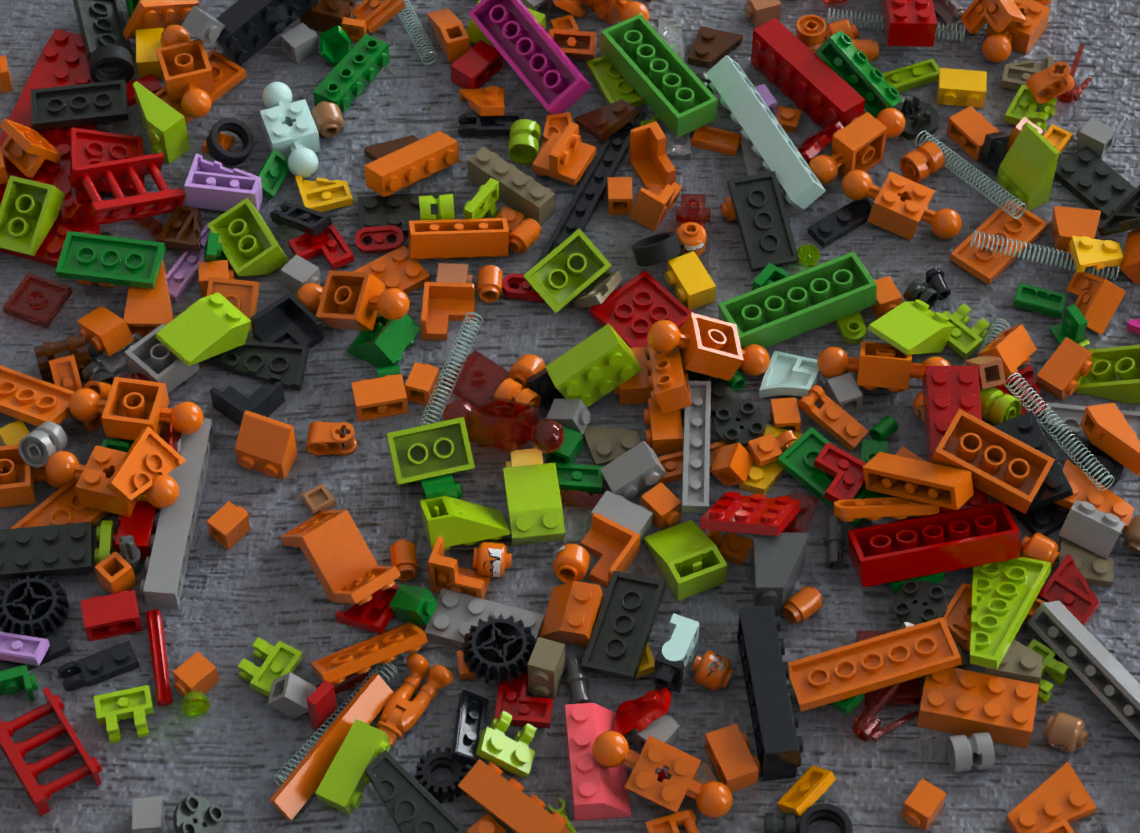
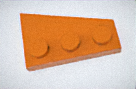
[1053,459,1134,532]

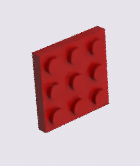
[70,127,144,195]
[589,271,693,348]
[700,492,800,536]

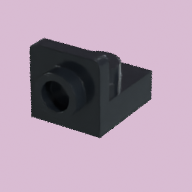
[980,131,1010,171]
[526,368,566,411]

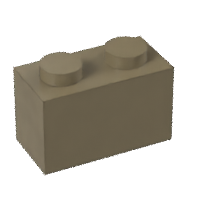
[528,637,565,700]

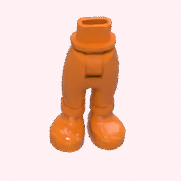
[376,652,453,748]

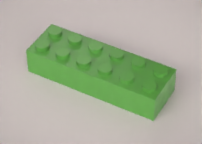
[601,14,718,138]
[718,251,877,350]

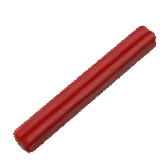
[146,609,173,707]

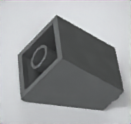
[751,533,808,617]

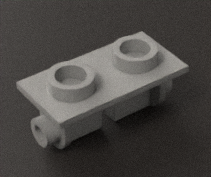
[933,0,965,28]

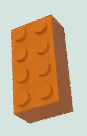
[930,409,1055,514]
[916,667,1039,749]

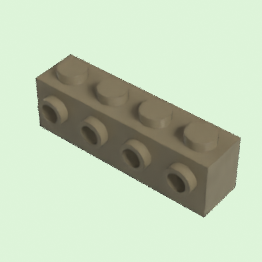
[467,146,555,226]

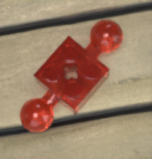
[443,397,565,453]

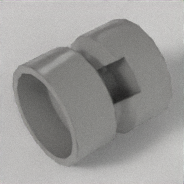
[19,421,67,468]
[947,732,995,773]

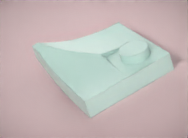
[759,351,821,398]

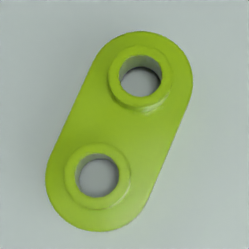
[835,311,866,344]
[94,520,116,564]

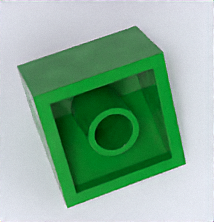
[346,314,420,367]

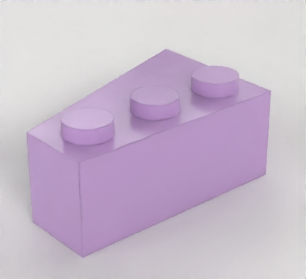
[184,153,263,211]

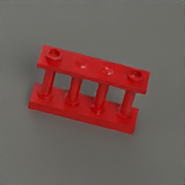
[69,153,186,226]
[0,687,102,817]

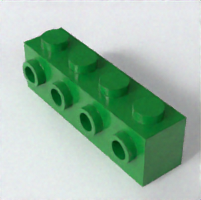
[815,30,903,118]
[313,34,390,114]

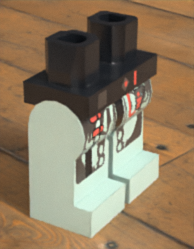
[654,613,699,695]

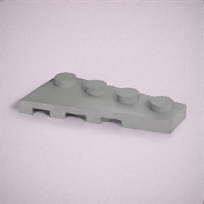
[1044,402,1140,441]

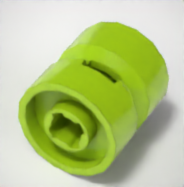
[508,119,541,164]
[419,194,455,220]
[980,387,1022,425]

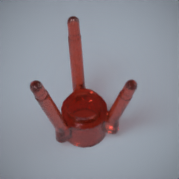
[1057,44,1092,103]
[852,684,919,742]

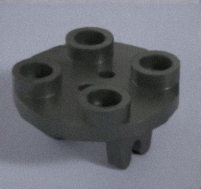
[895,95,939,140]
[714,401,766,447]
[893,580,948,625]
[173,795,224,833]

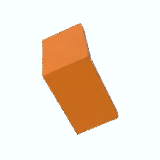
[960,0,1026,35]
[629,121,676,190]
[630,182,682,232]
[1066,271,1126,335]
[421,282,475,340]
[580,512,640,588]
[428,537,491,599]

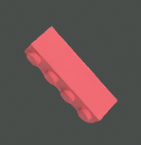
[565,703,631,821]

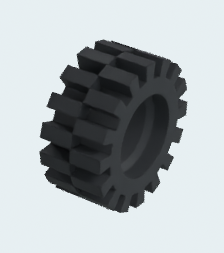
[416,747,468,803]

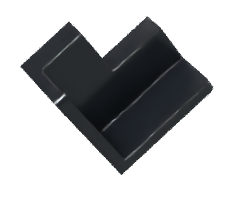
[250,292,323,349]
[210,381,285,426]

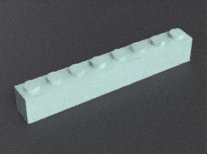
[706,55,826,210]

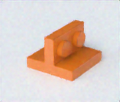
[0,118,63,178]
[532,122,596,186]

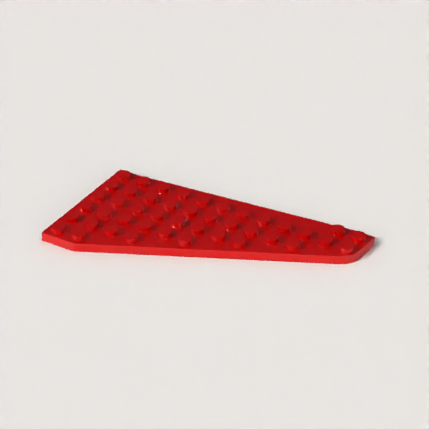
[0,29,100,267]

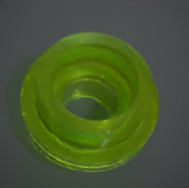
[798,244,821,268]
[181,691,210,717]

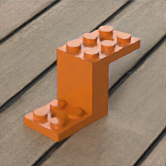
[279,509,401,605]

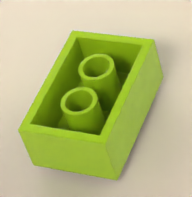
[545,323,642,407]
[385,417,475,487]

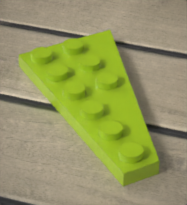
[970,556,1051,669]

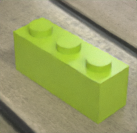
[315,719,390,816]

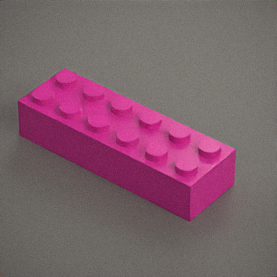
[468,0,592,114]

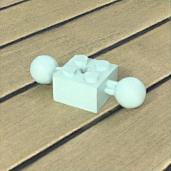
[260,82,321,178]

